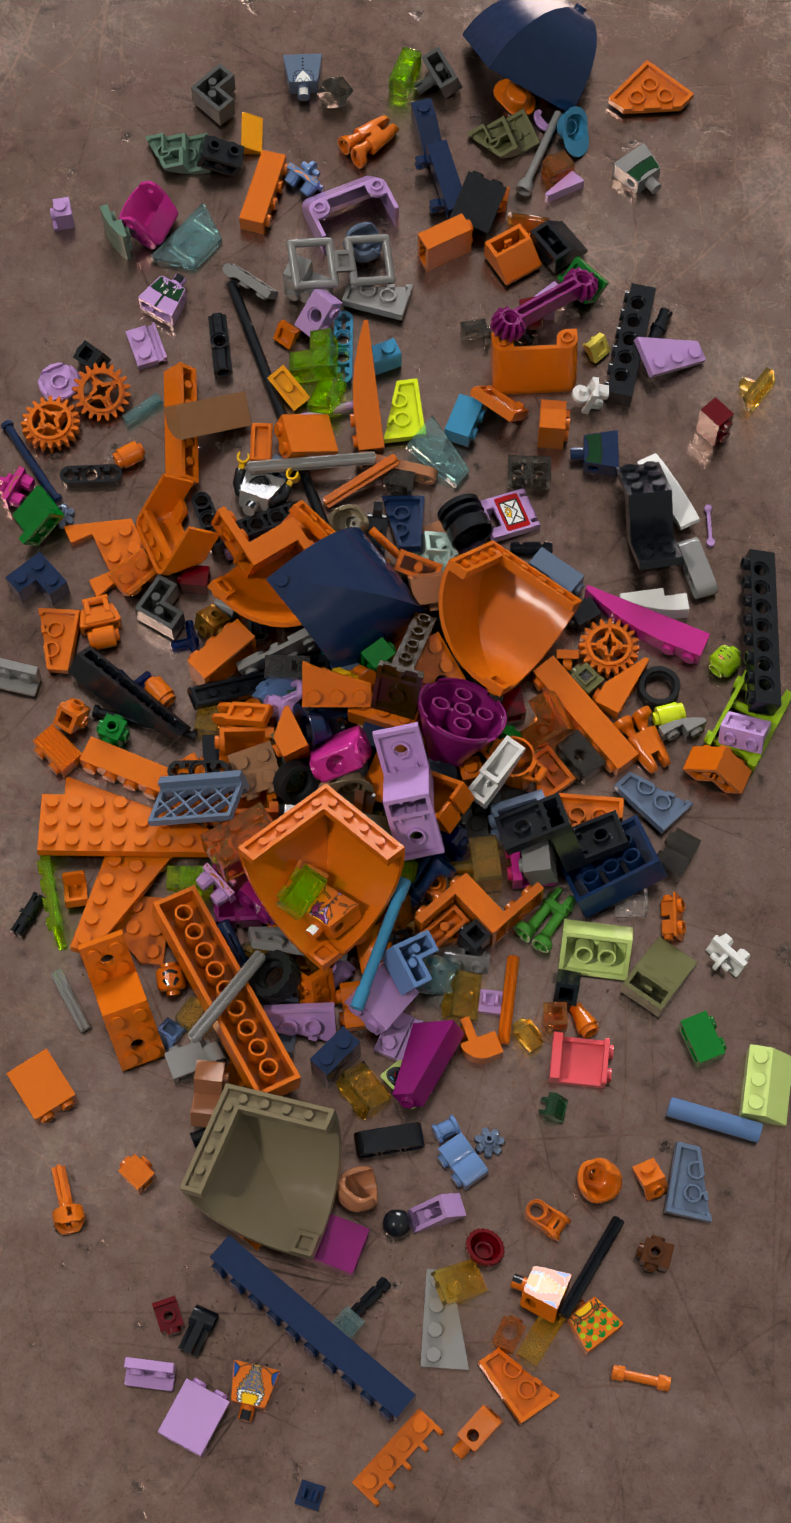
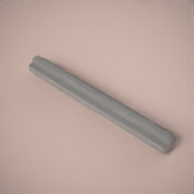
[188,950,266,1043]

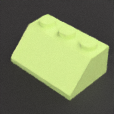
[558,919,633,981]
[739,1044,791,1126]

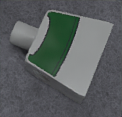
[612,143,662,194]

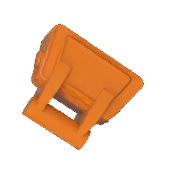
[80,594,122,636]

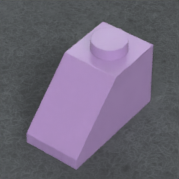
[408,1193,466,1233]

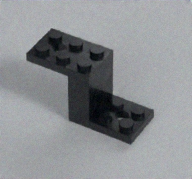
[616,461,683,570]
[494,792,630,873]

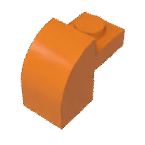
[459,1016,504,1064]

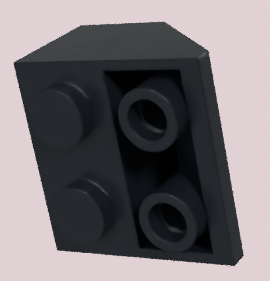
[530,220,588,273]

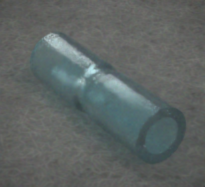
[121,392,163,426]

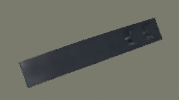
[68,646,191,739]

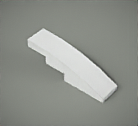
[637,453,700,530]

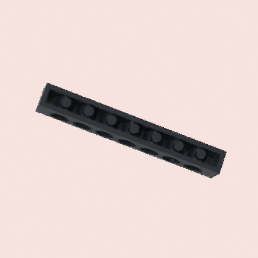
[740,549,782,716]

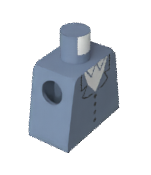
[283,53,322,101]

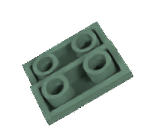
[100,204,133,260]

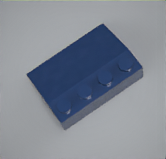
[556,814,668,918]

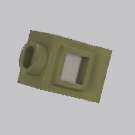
[570,662,605,697]

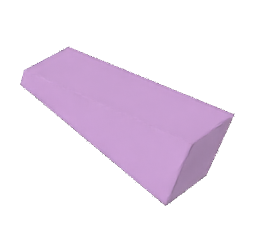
[544,171,584,203]

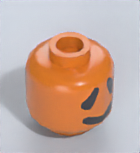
[155,962,187,996]

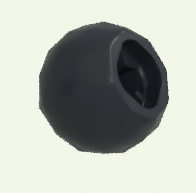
[382,1209,413,1239]

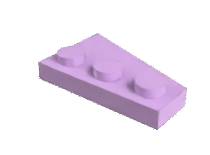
[634,337,706,378]

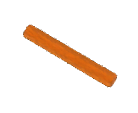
[323,454,400,508]
[498,955,520,1045]

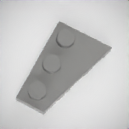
[341,284,414,321]

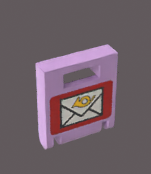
[480,489,541,542]

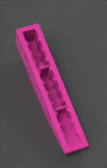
[584,585,710,665]

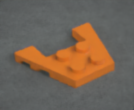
[64,518,149,596]

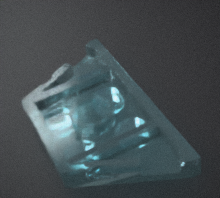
[151,203,222,270]

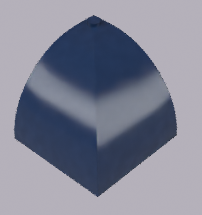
[462,0,597,111]
[266,527,430,669]

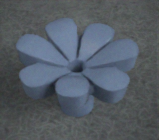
[56,503,75,529]
[474,1128,505,1159]

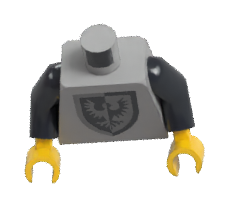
[233,451,300,516]

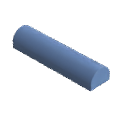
[666,1097,763,1143]

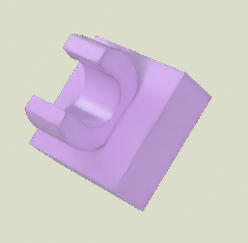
[477,989,503,1016]

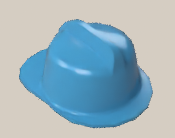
[557,106,589,157]

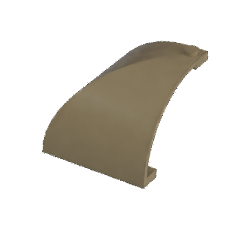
[179,1083,341,1260]

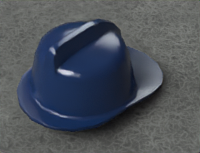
[293,703,332,751]

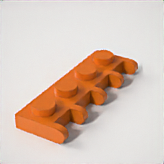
[352,1408,444,1507]

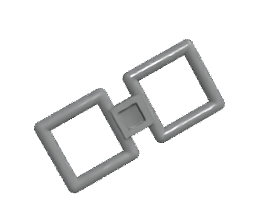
[286,234,396,290]

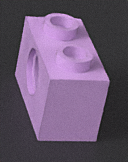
[294,288,343,339]

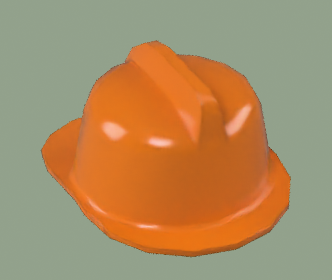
[493,79,536,115]

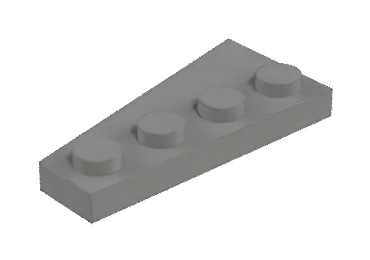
[248,927,348,962]
[420,1269,469,1371]

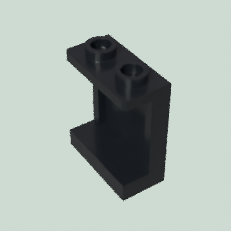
[449,171,507,238]

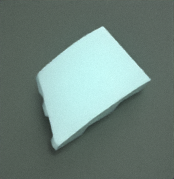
[396,531,459,581]

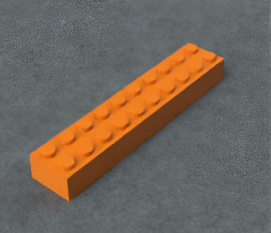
[153,885,301,1096]

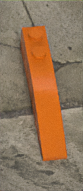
[349,320,384,452]

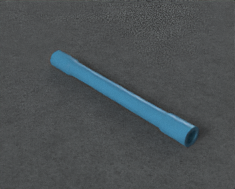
[350,877,412,1012]

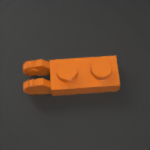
[211,701,274,728]

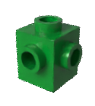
[96,714,130,748]

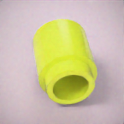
[651,702,686,727]

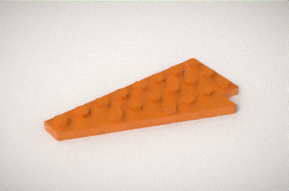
[37,777,222,858]

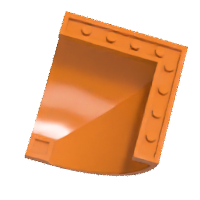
[207,500,336,627]
[438,540,583,697]
[238,783,405,971]

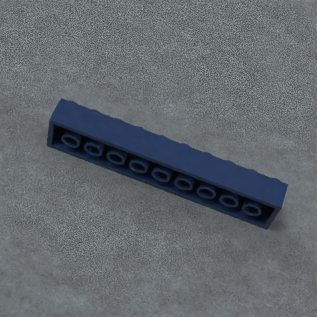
[210,1235,416,1424]

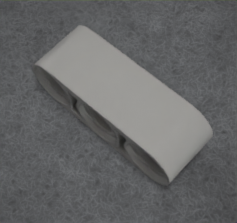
[677,537,718,600]

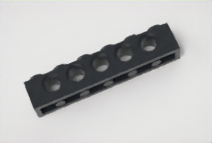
[604,283,656,407]

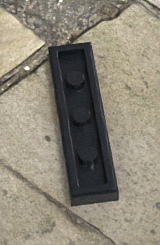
[187,670,270,710]

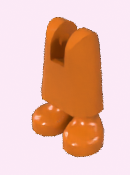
[337,115,399,169]
[614,706,671,774]

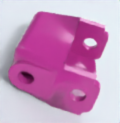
[118,181,178,249]
[309,725,373,783]

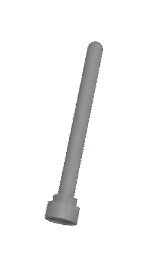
[515,110,562,196]

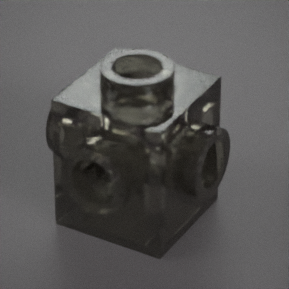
[317,75,353,109]

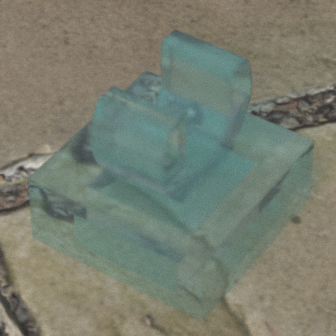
[332,1306,365,1339]

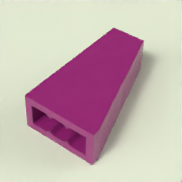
[392,1020,464,1108]

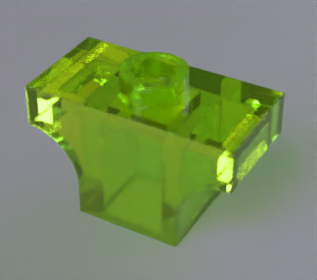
[166,866,213,896]

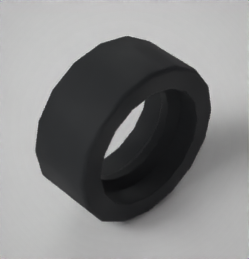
[637,666,681,710]
[273,760,319,805]

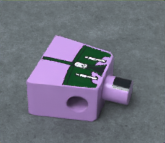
[138,274,187,326]

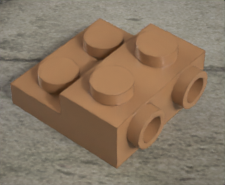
[227,741,280,801]

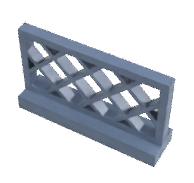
[148,770,250,826]

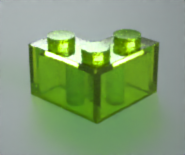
[289,328,338,383]

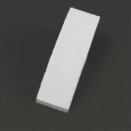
[619,588,690,619]
[469,735,526,809]

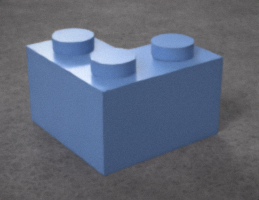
[382,930,439,996]

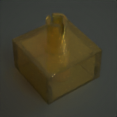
[449,835,502,894]

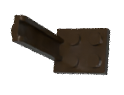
[371,612,437,720]

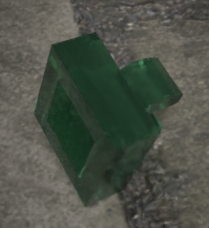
[538,1092,568,1123]

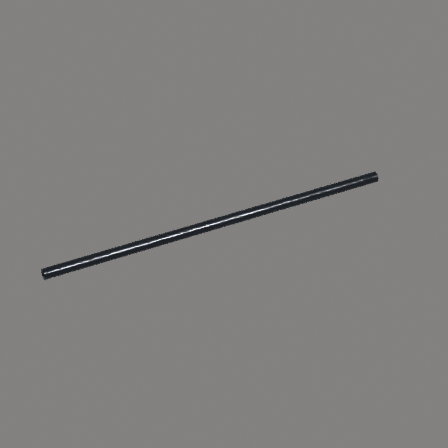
[227,280,329,525]

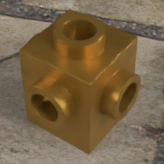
[194,604,230,640]

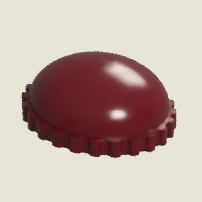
[465,1228,505,1267]

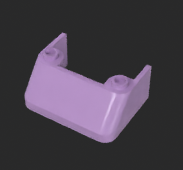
[302,176,399,255]

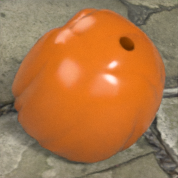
[577,1158,622,1204]

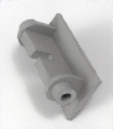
[442,946,490,974]

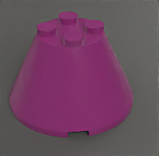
[418,678,507,766]

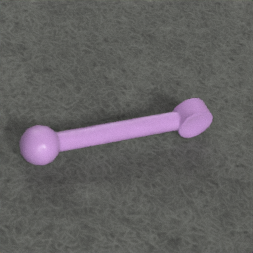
[704,504,715,547]

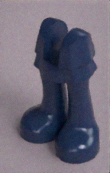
[402,853,457,911]

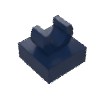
[294,1479,326,1512]

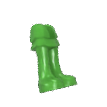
[513,887,576,953]

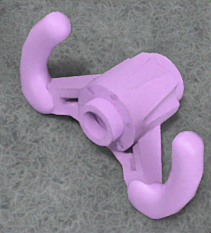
[263,679,302,732]

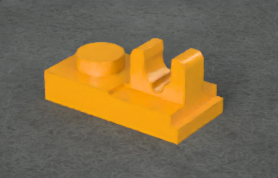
[267,364,310,412]

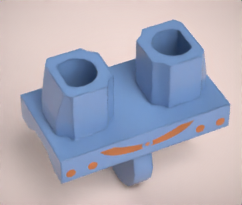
[285,161,324,197]

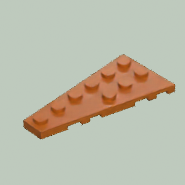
[70,856,173,953]

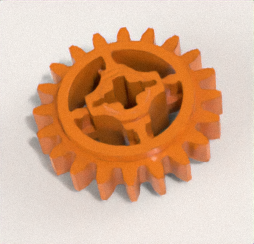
[72,362,131,422]
[21,396,81,453]
[578,618,640,678]

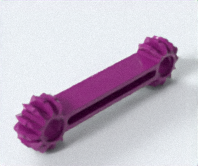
[490,267,598,343]

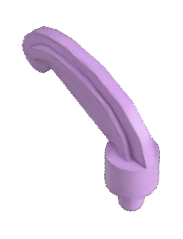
[534,110,557,131]

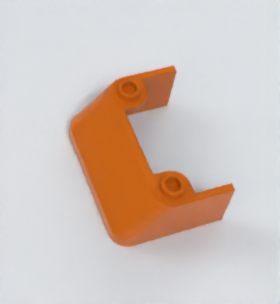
[136,473,219,576]

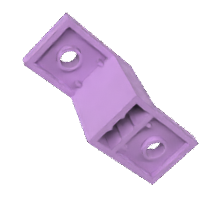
[373,722,445,861]

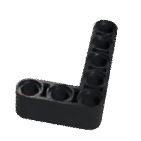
[192,491,299,555]

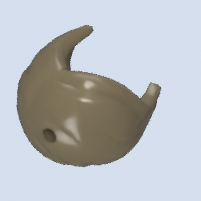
[328,504,369,535]

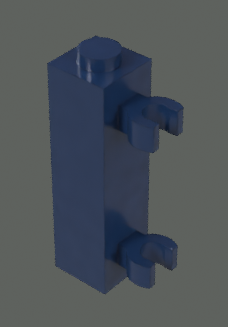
[415,140,462,219]

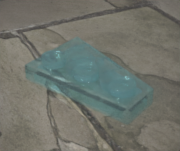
[405,415,470,488]

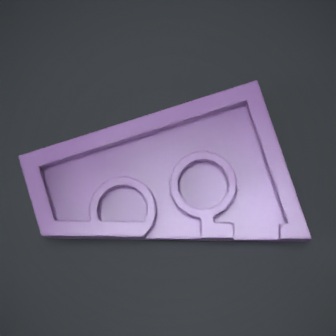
[264,1002,336,1041]

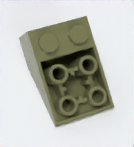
[621,936,698,1017]

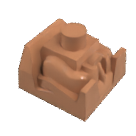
[407,571,444,611]

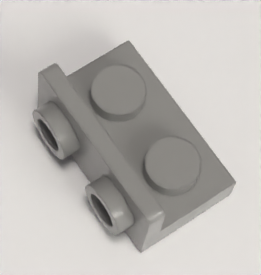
[0,658,42,697]

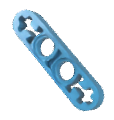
[333,311,353,388]

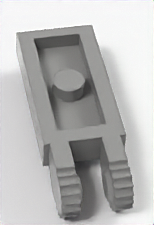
[222,263,278,300]

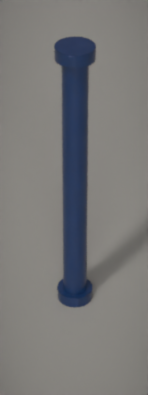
[1,420,63,505]

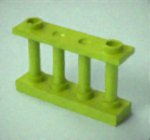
[703,670,791,775]

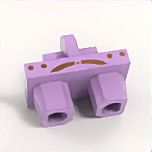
[196,863,237,907]

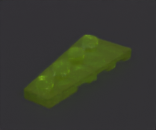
[37,855,68,951]

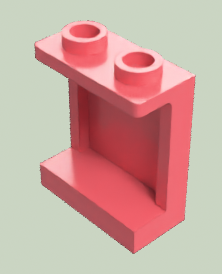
[549,1032,614,1089]

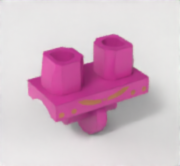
[0,466,36,509]

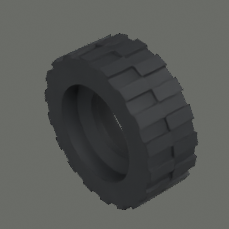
[249,950,301,1005]

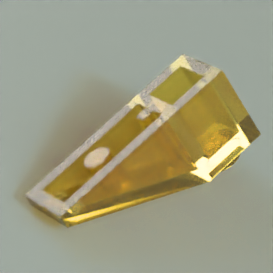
[515,1301,566,1370]

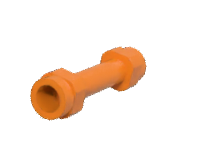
[611,1365,671,1392]

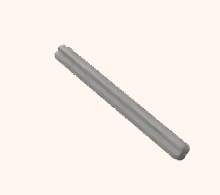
[247,452,376,474]

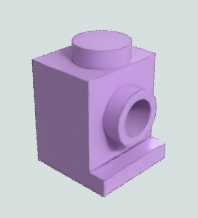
[50,197,75,231]

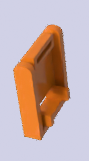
[470,385,529,422]

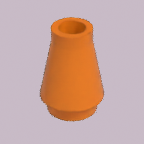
[569,1003,600,1039]

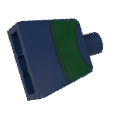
[570,430,619,477]

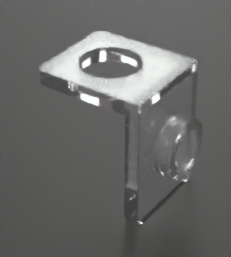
[615,888,649,918]

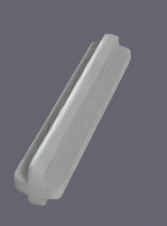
[51,969,91,1032]

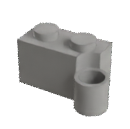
[164,1037,227,1085]

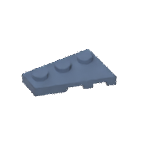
[613,771,694,834]
[664,1142,712,1223]

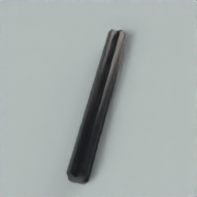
[558,1216,624,1319]

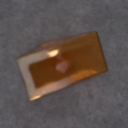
[507,212,550,236]

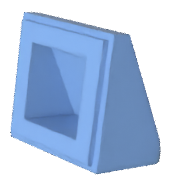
[157,1017,186,1052]

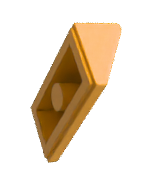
[241,112,263,154]

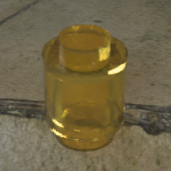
[511,1017,544,1053]

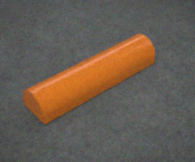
[420,904,470,961]

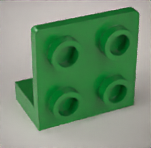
[13,485,65,546]

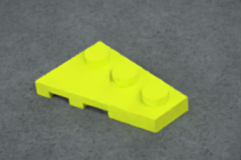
[384,378,426,443]

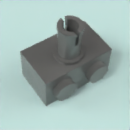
[413,46,463,99]

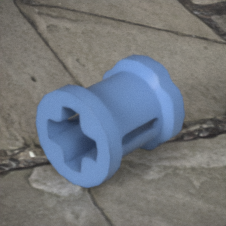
[431,1115,461,1144]

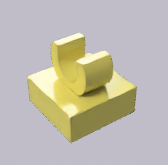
[582,332,611,363]

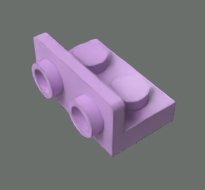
[718,711,771,754]
[124,1357,177,1391]

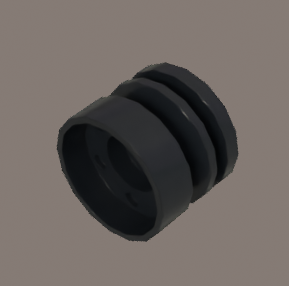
[437,493,494,551]

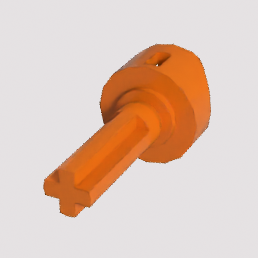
[51,1164,86,1235]

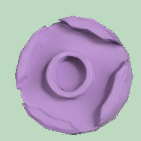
[38,363,80,403]

